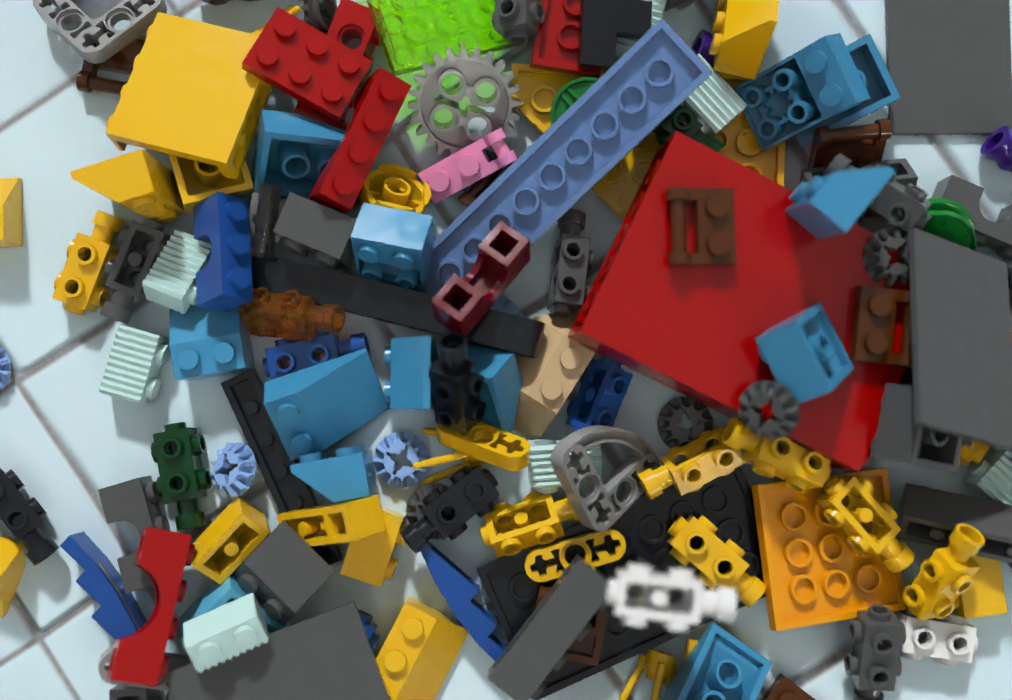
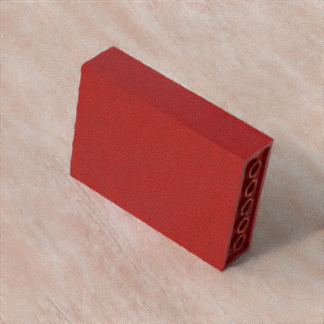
[567,131,910,471]

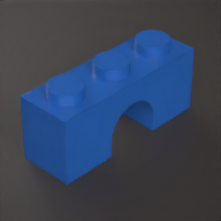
[193,192,253,312]

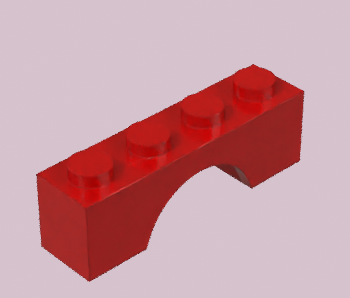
[308,67,411,214]
[106,527,195,686]

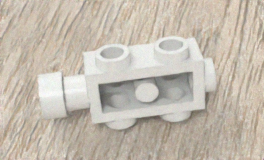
[606,563,737,632]
[880,608,978,667]

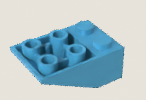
[733,33,870,152]

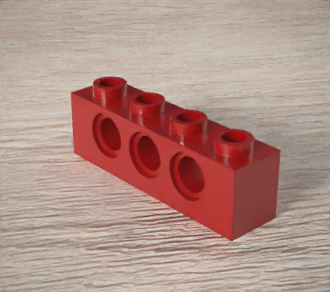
[293,0,387,131]

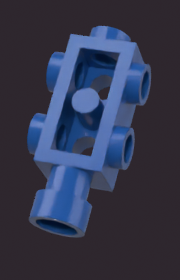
[262,329,371,380]
[566,355,633,433]

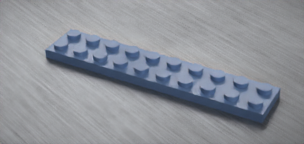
[419,18,713,296]

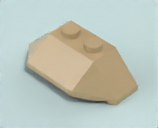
[514,308,596,440]

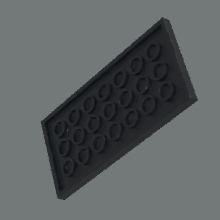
[477,466,766,700]

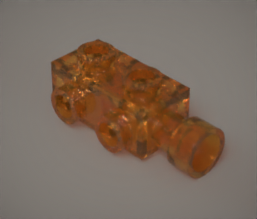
[238,287,345,341]

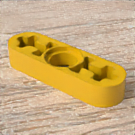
[436,422,530,471]
[524,528,626,582]

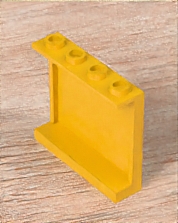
[106,12,273,180]

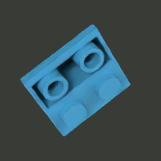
[350,202,434,291]
[290,445,379,502]

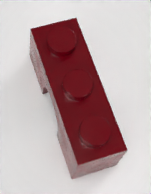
[431,220,530,336]

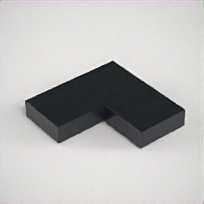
[577,0,652,70]

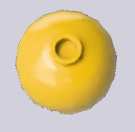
[358,163,431,214]

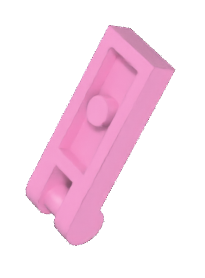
[418,127,518,204]

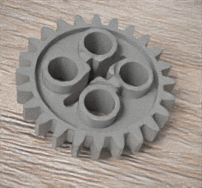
[408,44,522,155]

